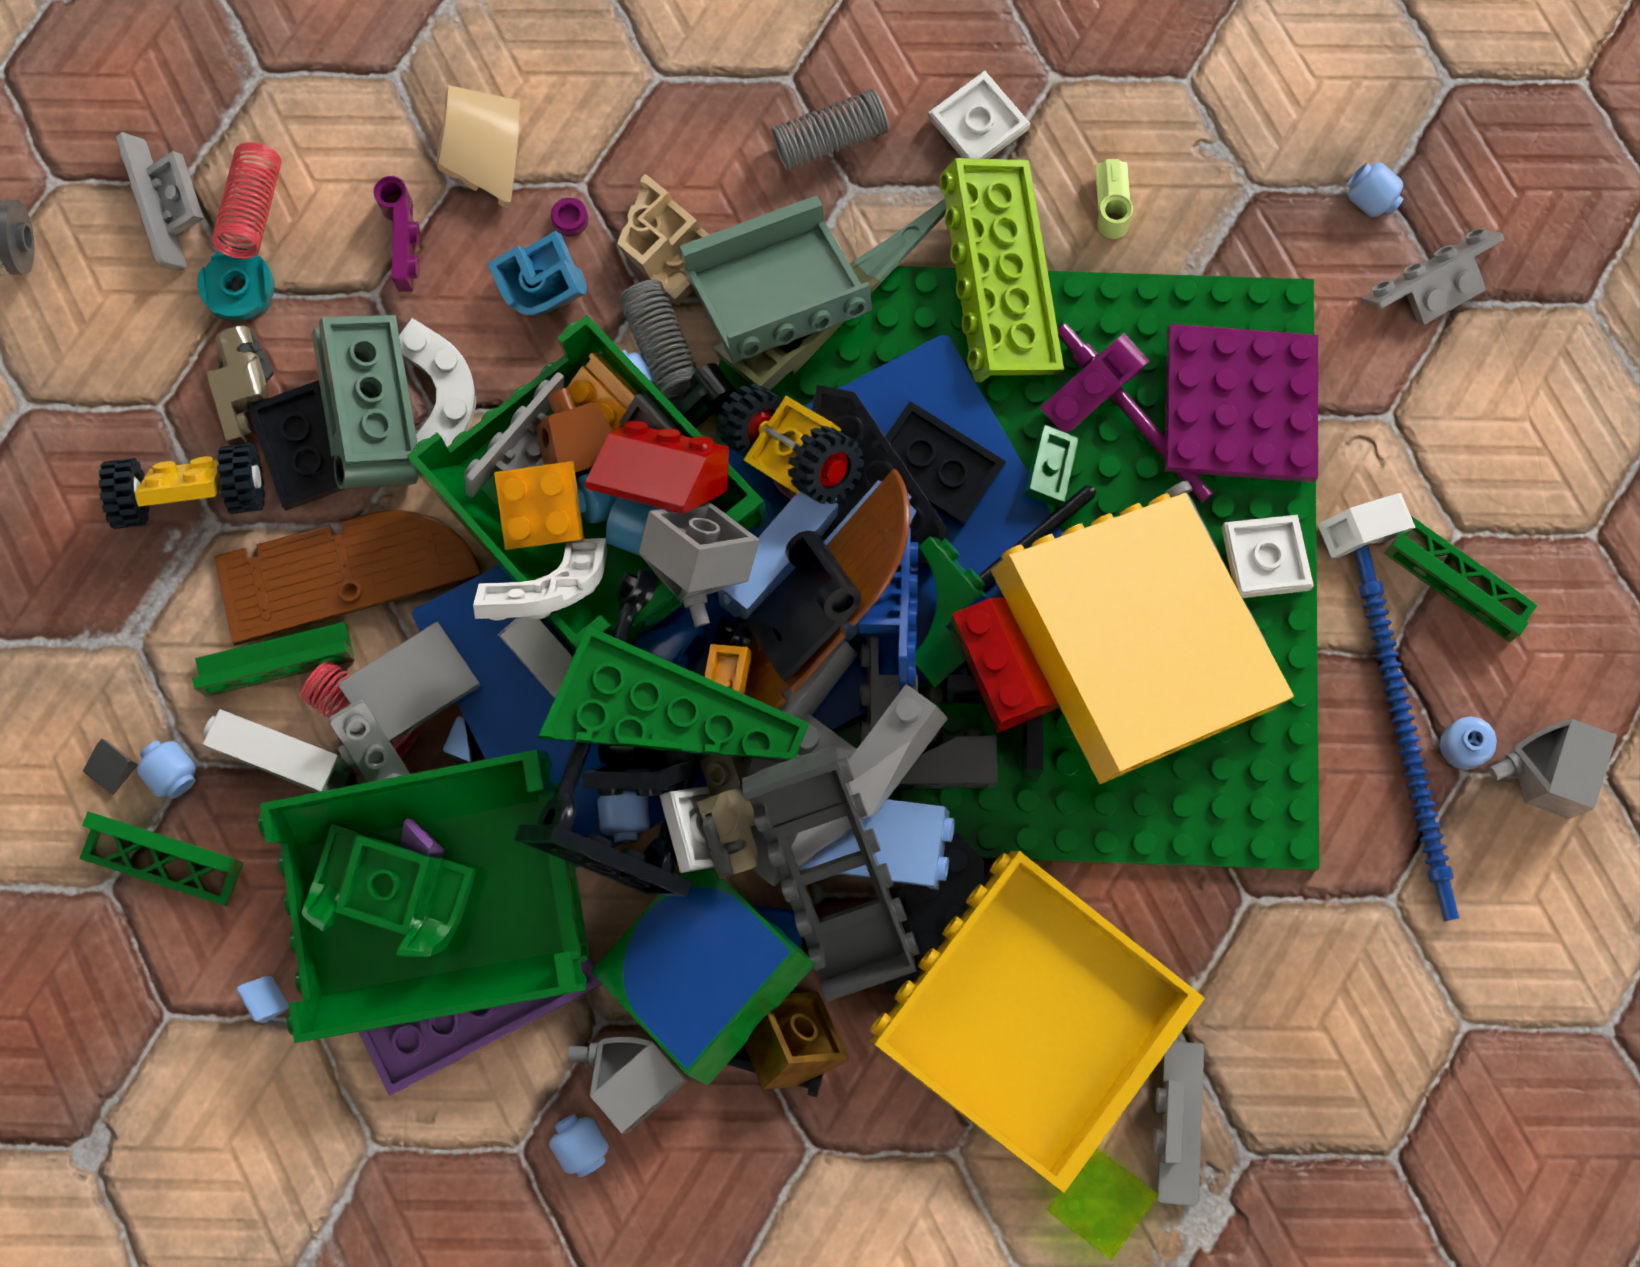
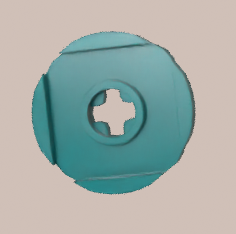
[197,247,275,321]

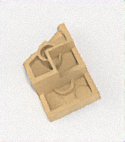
[437,85,520,208]
[617,174,709,306]

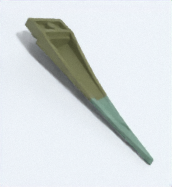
[713,199,946,391]

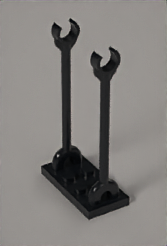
[514,569,753,897]

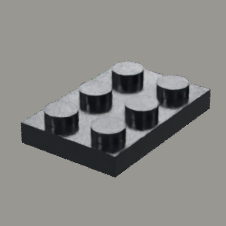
[248,380,345,511]
[885,401,1006,527]

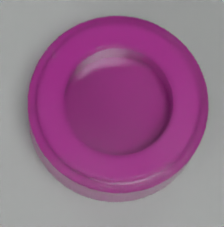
[551,198,589,237]

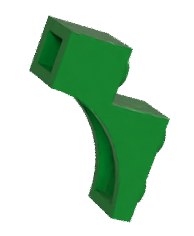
[915,537,987,687]

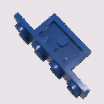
[859,528,919,693]

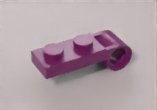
[373,176,420,292]
[1040,333,1150,434]

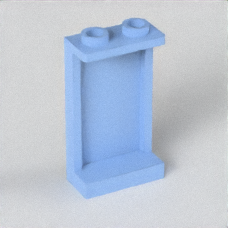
[799,799,955,890]

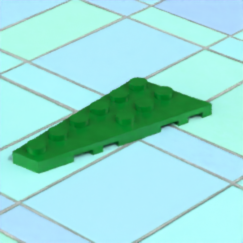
[538,626,809,762]

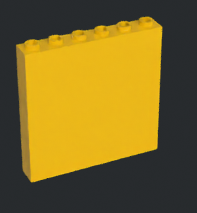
[991,493,1294,784]
[868,851,1205,1193]

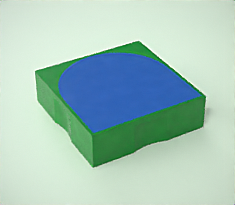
[591,867,816,1085]

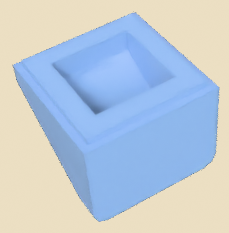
[443,716,475,763]
[236,976,289,1023]

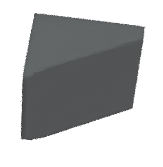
[83,738,138,795]

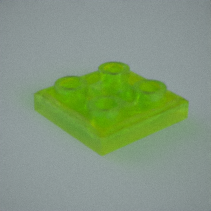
[1046,1147,1159,1261]

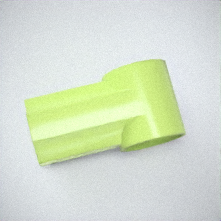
[1095,159,1133,239]

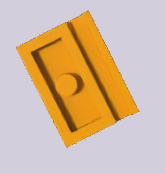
[567,352,639,431]

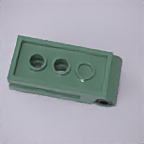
[311,315,418,489]

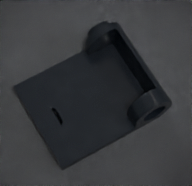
[744,530,861,682]

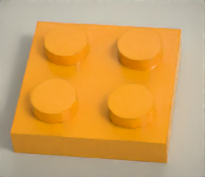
[494,461,584,550]

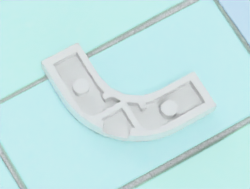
[399,318,476,447]
[473,538,608,621]

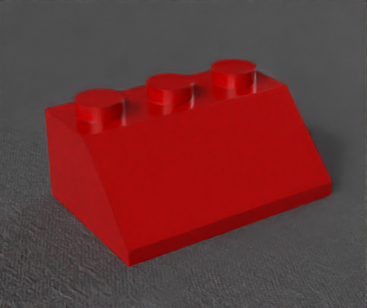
[585,421,729,514]
[950,597,1060,733]

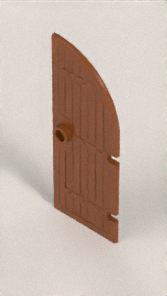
[744,469,910,710]
[214,510,482,645]

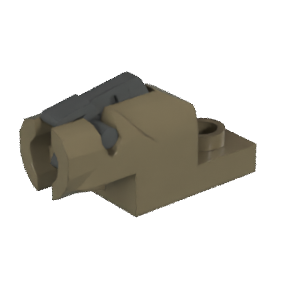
[206,326,274,446]
[696,755,759,879]

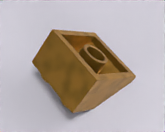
[744,992,849,1090]

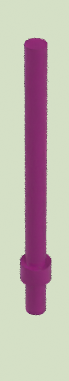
[1058,323,1213,503]

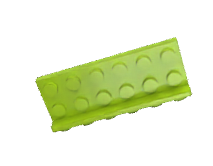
[939,158,1064,382]

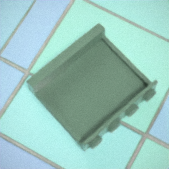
[679,195,872,363]

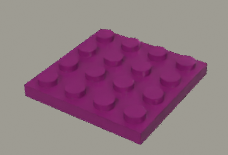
[1165,324,1318,482]

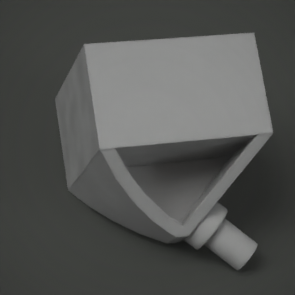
[639,502,760,627]
[1489,719,1617,819]
[568,1037,689,1134]

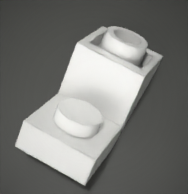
[1317,493,1416,559]

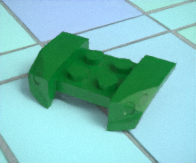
[302,823,477,957]

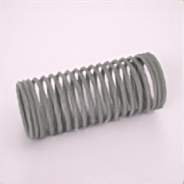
[771,89,889,171]
[618,280,699,400]

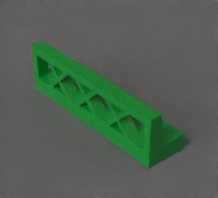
[1384,516,1538,643]
[192,622,355,697]
[79,811,243,907]

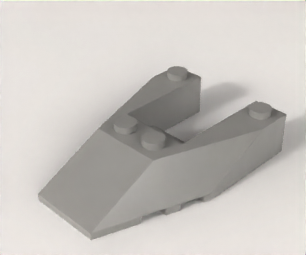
[743,639,948,886]

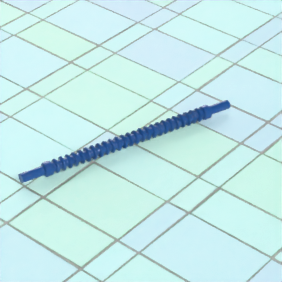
[1354,545,1460,922]

